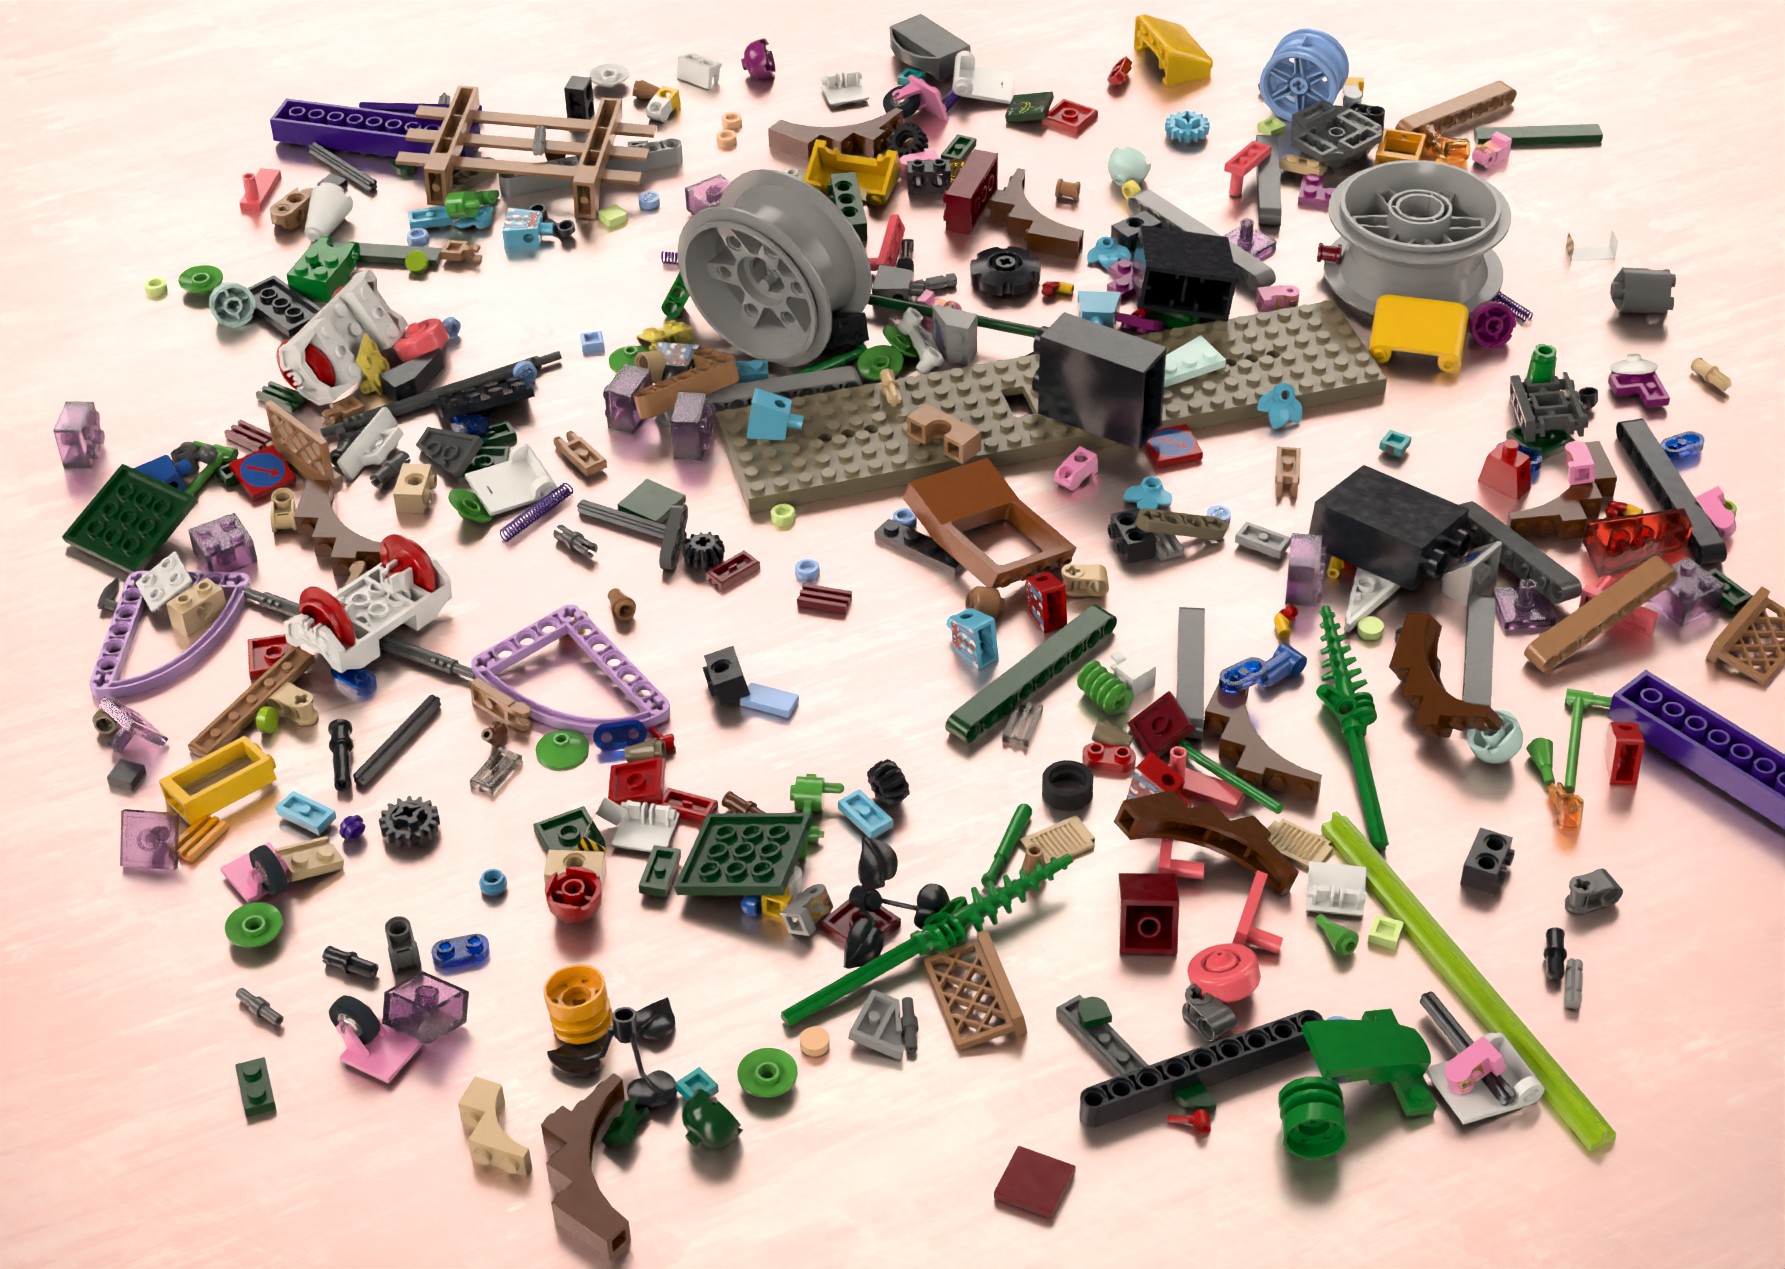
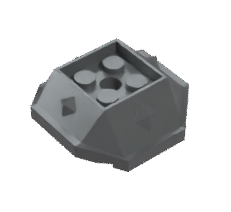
[1291,100,1383,171]

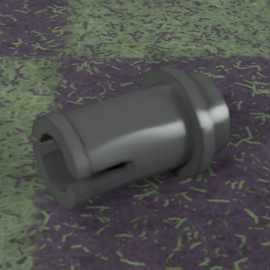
[330,439,353,467]

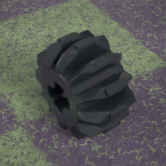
[682,531,725,571]
[867,759,910,807]

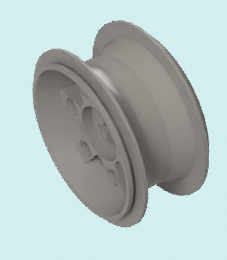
[1323,160,1512,315]
[677,169,872,367]

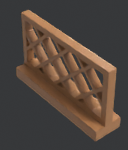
[265,400,343,488]
[1705,586,1785,686]
[923,930,1028,1051]

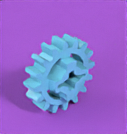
[1164,110,1210,143]

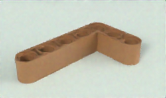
[633,348,740,419]

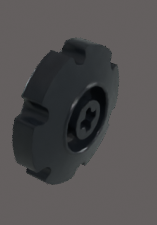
[970,246,1041,296]

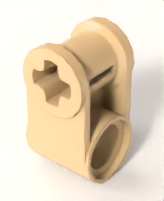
[630,350,666,390]
[270,488,297,533]
[1061,564,1110,598]
[267,682,318,726]

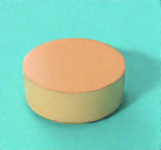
[722,112,742,130]
[716,130,737,148]
[800,1026,830,1056]

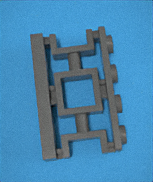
[1510,372,1588,442]

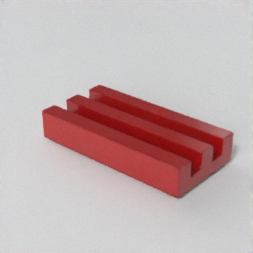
[657,787,719,824]

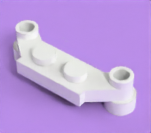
[897,307,944,374]

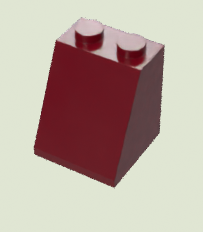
[1118,873,1179,954]

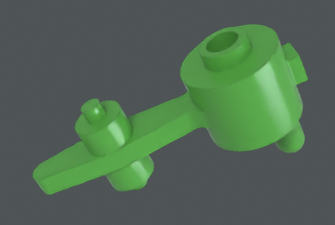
[445,190,500,220]
[790,773,845,860]

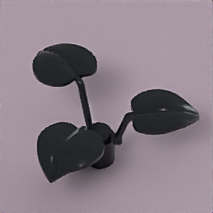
[843,838,950,969]
[547,997,677,1107]

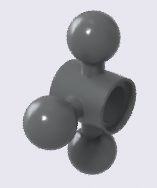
[170,441,218,477]

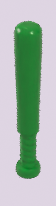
[792,344,868,375]
[981,803,1033,888]

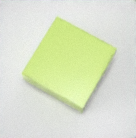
[1257,116,1287,136]
[598,204,628,228]
[1367,914,1404,950]

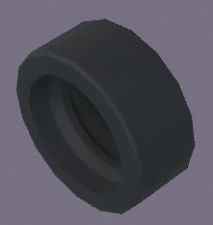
[1042,760,1093,811]

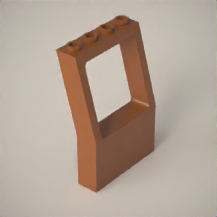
[903,458,1077,589]

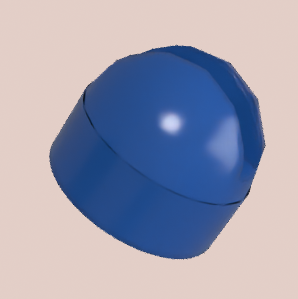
[741,895,762,917]

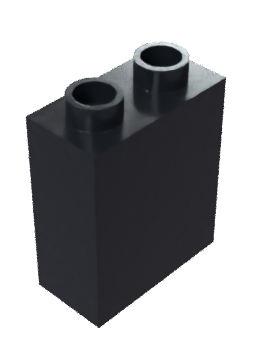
[1132,225,1237,321]
[1032,312,1167,450]
[1306,464,1473,591]

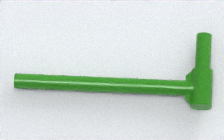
[184,440,239,495]
[1564,688,1612,794]

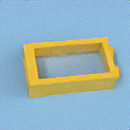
[158,736,277,826]

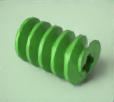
[1077,660,1134,716]

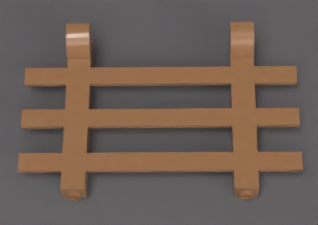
[395,85,657,219]

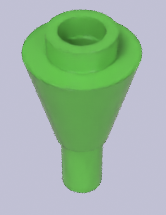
[1526,737,1555,786]
[1315,914,1359,956]

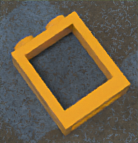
[1374,128,1426,166]

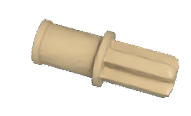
[1690,357,1732,391]
[879,368,902,407]

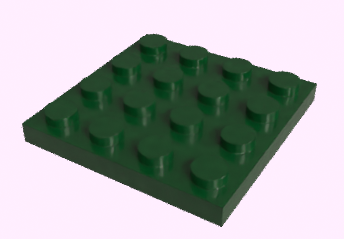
[62,463,198,574]
[674,813,813,896]

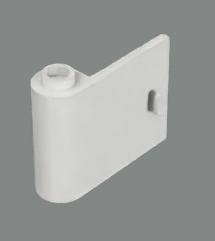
[952,51,1014,104]
[465,443,557,516]
[1425,1032,1544,1125]

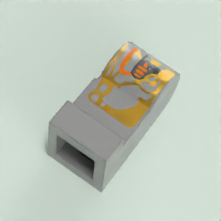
[780,884,834,936]

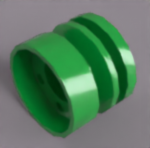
[1278,1076,1349,1159]

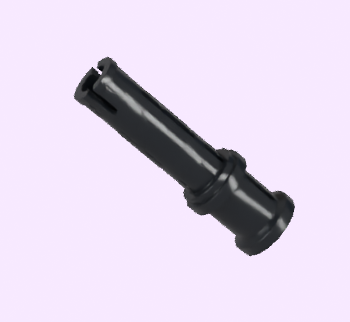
[328,719,353,791]

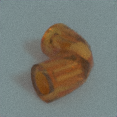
[1420,124,1470,160]

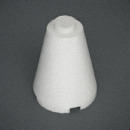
[304,182,354,242]

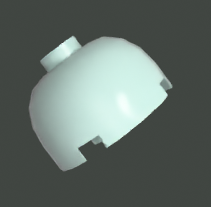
[1107,146,1151,186]
[209,281,256,328]
[1467,709,1524,764]

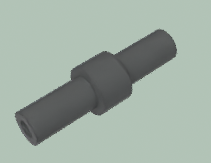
[235,987,284,1026]
[900,997,919,1053]

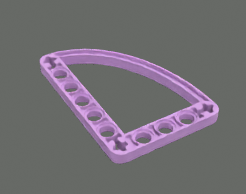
[89,571,251,699]
[471,604,671,736]

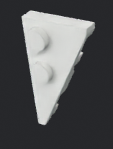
[1343,567,1400,632]

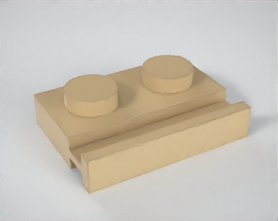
[1279,154,1328,177]
[275,836,344,882]

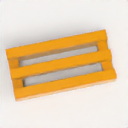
[169,813,229,863]

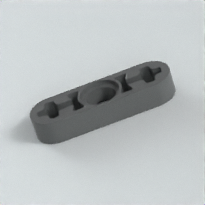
[659,504,688,570]

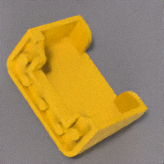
[1134,14,1213,86]
[804,139,902,206]
[1368,294,1469,374]

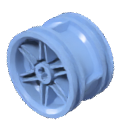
[1259,28,1350,122]

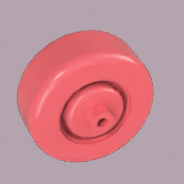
[393,318,449,363]
[1187,943,1261,1004]

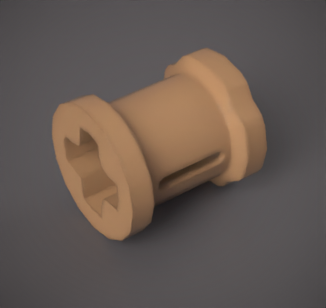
[1055,178,1081,201]

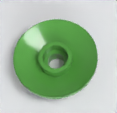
[178,265,223,293]
[883,325,919,358]
[608,345,650,375]
[857,345,904,381]
[448,489,493,523]
[535,729,589,769]
[224,902,283,948]
[737,1048,798,1098]

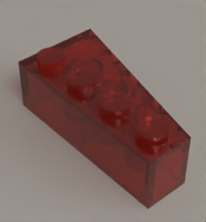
[1582,508,1693,578]

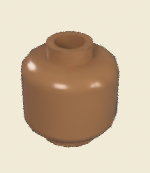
[965,586,1005,619]

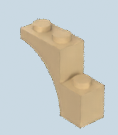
[458,1076,532,1177]

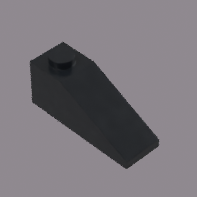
[380,348,444,402]

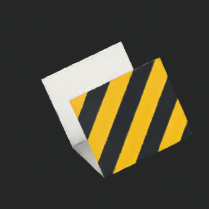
[1565,228,1619,261]
[575,797,627,852]

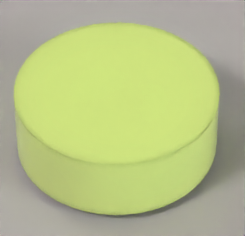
[144,277,168,296]
[771,504,795,526]
[1357,616,1384,640]

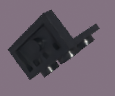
[825,312,869,349]

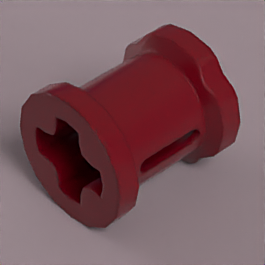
[1317,242,1342,265]

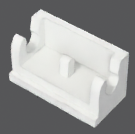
[676,52,722,89]

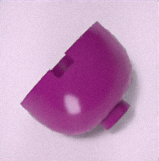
[741,38,776,80]
[1468,301,1516,348]

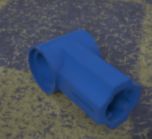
[1254,643,1307,688]

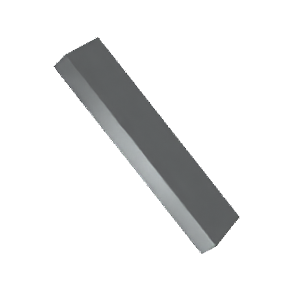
[1056,994,1148,1077]

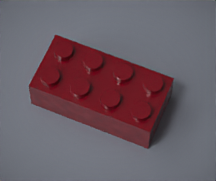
[943,149,998,235]

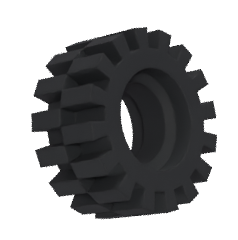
[887,122,929,160]

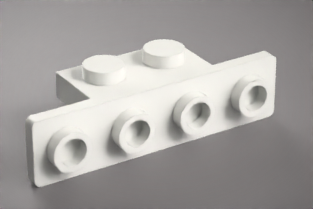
[337,407,404,480]

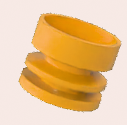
[543,964,613,1045]

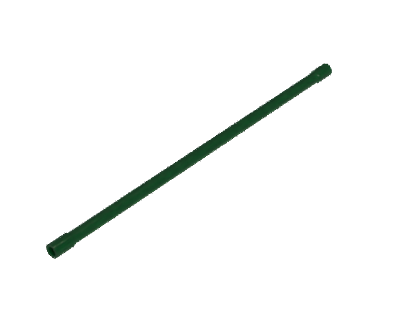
[867,294,1041,338]

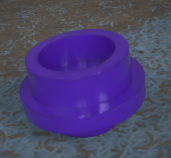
[339,815,366,841]

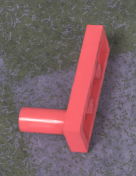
[1224,141,1272,196]
[239,168,282,212]
[868,214,906,271]
[1578,575,1658,638]
[1168,746,1245,813]
[1158,839,1205,880]
[1232,870,1283,954]

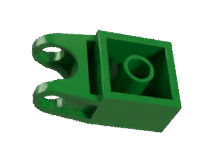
[286,236,360,303]

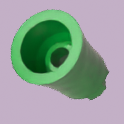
[1525,343,1557,384]

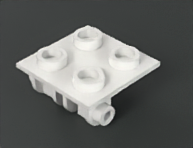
[820,70,870,106]
[135,551,193,613]
[611,800,680,852]
[1306,861,1366,917]

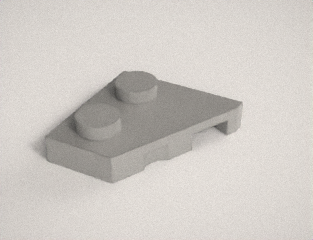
[848,989,904,1060]

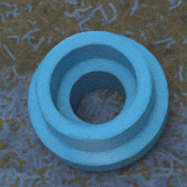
[479,868,508,895]

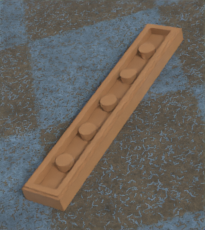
[188,646,316,758]

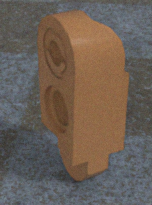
[269,187,313,230]

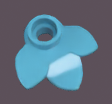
[454,205,494,229]
[1087,236,1131,271]
[1257,383,1302,430]
[1123,476,1173,510]

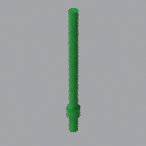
[1174,739,1283,814]

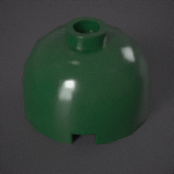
[682,1089,743,1149]

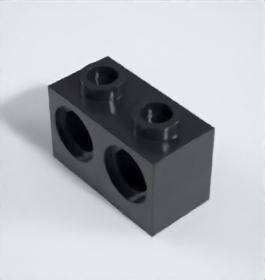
[564,75,595,120]
[907,158,951,194]
[1107,508,1156,564]
[1460,827,1515,894]

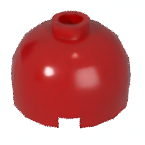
[544,866,603,923]

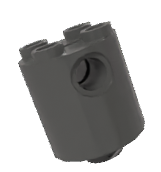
[1610,267,1676,314]

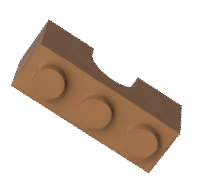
[907,403,981,464]

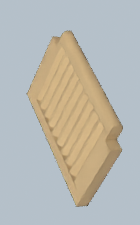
[1019,815,1095,864]
[1267,818,1333,870]

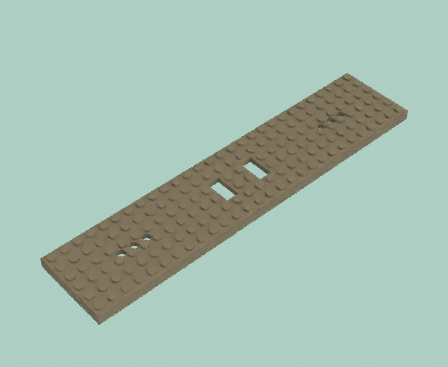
[715,300,1387,514]

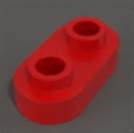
[1107,56,1132,86]
[1082,742,1136,773]

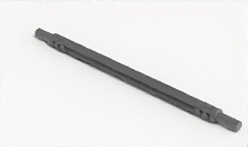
[320,350,562,438]
[241,587,476,680]

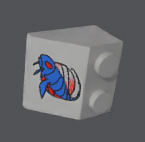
[933,304,978,366]
[1441,541,1502,606]

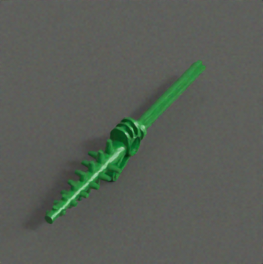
[1316,605,1389,851]
[780,854,1073,1028]

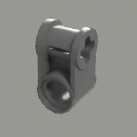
[1565,868,1623,914]
[385,916,422,973]
[1182,984,1237,1041]

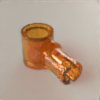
[1546,782,1584,831]

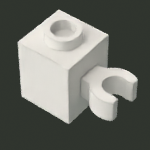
[1110,651,1156,698]

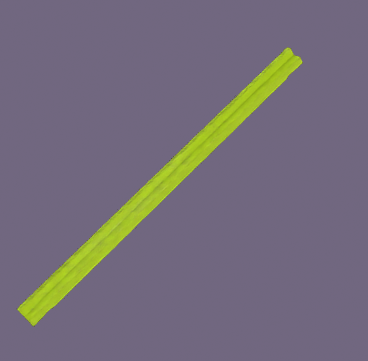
[1321,811,1617,1152]

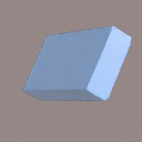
[740,682,799,718]

